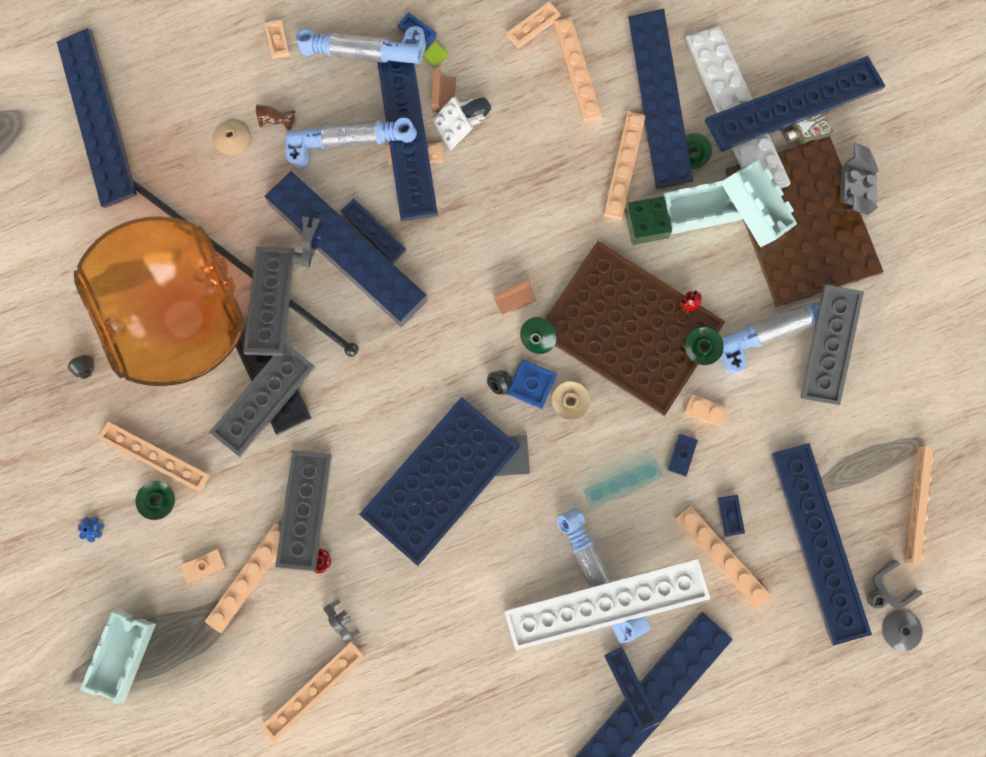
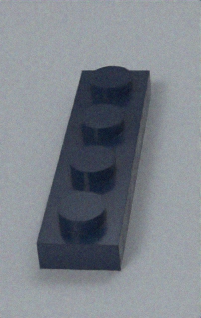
[341,198,406,263]
[604,647,660,732]

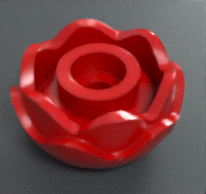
[680,290,702,311]
[314,548,331,574]

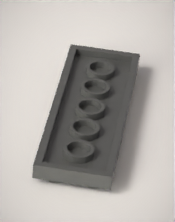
[243,247,295,356]
[800,284,864,405]
[209,343,315,457]
[275,451,332,572]

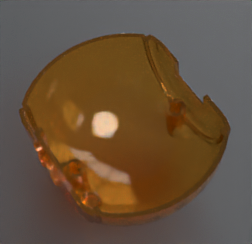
[74,216,245,387]

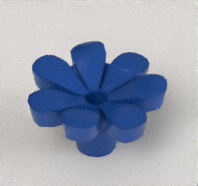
[78,517,104,542]

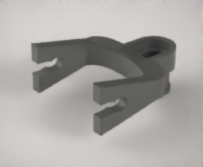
[292,216,320,268]
[867,560,923,609]
[323,600,360,643]

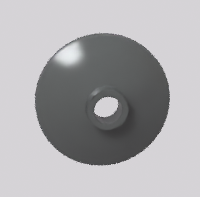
[882,610,923,651]

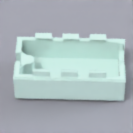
[721,159,797,247]
[663,181,743,235]
[80,610,156,704]

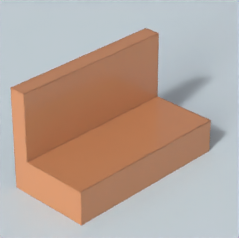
[431,69,456,112]
[494,279,536,316]

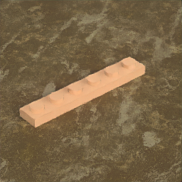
[554,17,602,122]
[604,112,645,220]
[98,422,210,492]
[905,446,935,564]
[675,506,771,609]
[205,523,281,633]
[260,642,365,742]

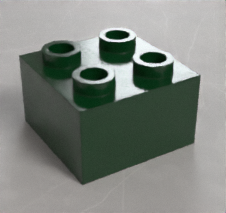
[625,196,672,245]

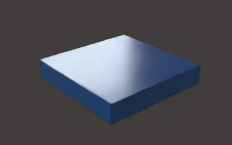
[507,359,557,409]

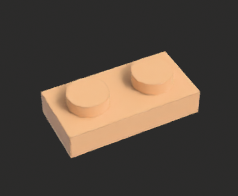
[264,19,290,59]
[684,394,728,427]

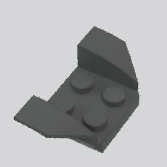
[840,143,879,216]

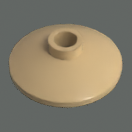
[213,120,250,156]
[552,381,590,420]

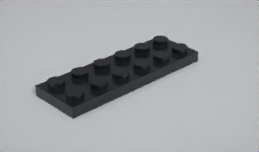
[229,324,312,435]

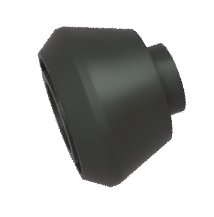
[67,355,94,379]
[487,370,512,395]

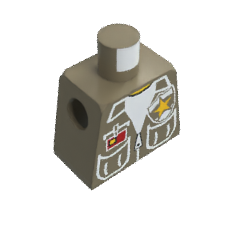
[784,113,834,146]

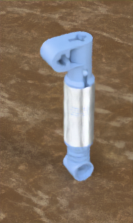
[296,26,426,64]
[286,118,417,169]
[720,302,820,374]
[557,509,650,644]

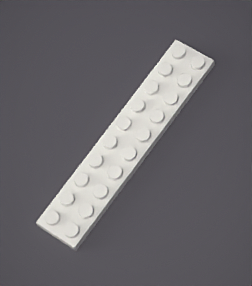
[685,26,791,189]
[504,558,710,650]

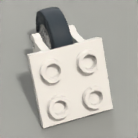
[432,97,491,150]

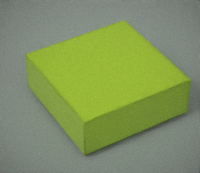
[423,42,448,69]

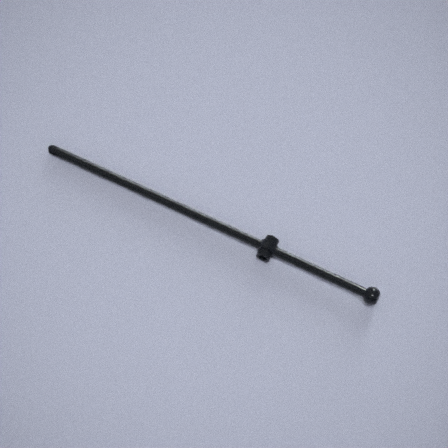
[133,180,359,357]

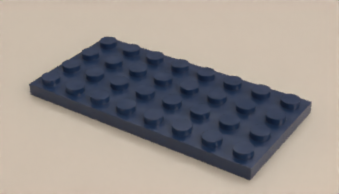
[359,397,520,566]

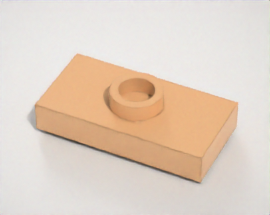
[181,549,226,583]

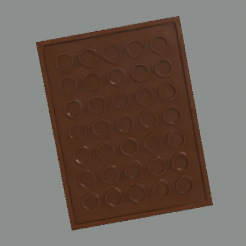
[725,136,884,307]
[545,241,726,416]

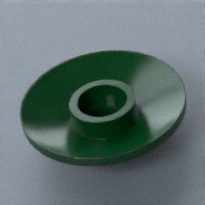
[686,133,712,170]
[520,317,557,354]
[685,327,724,365]
[135,481,175,520]

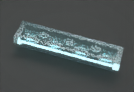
[584,460,663,508]

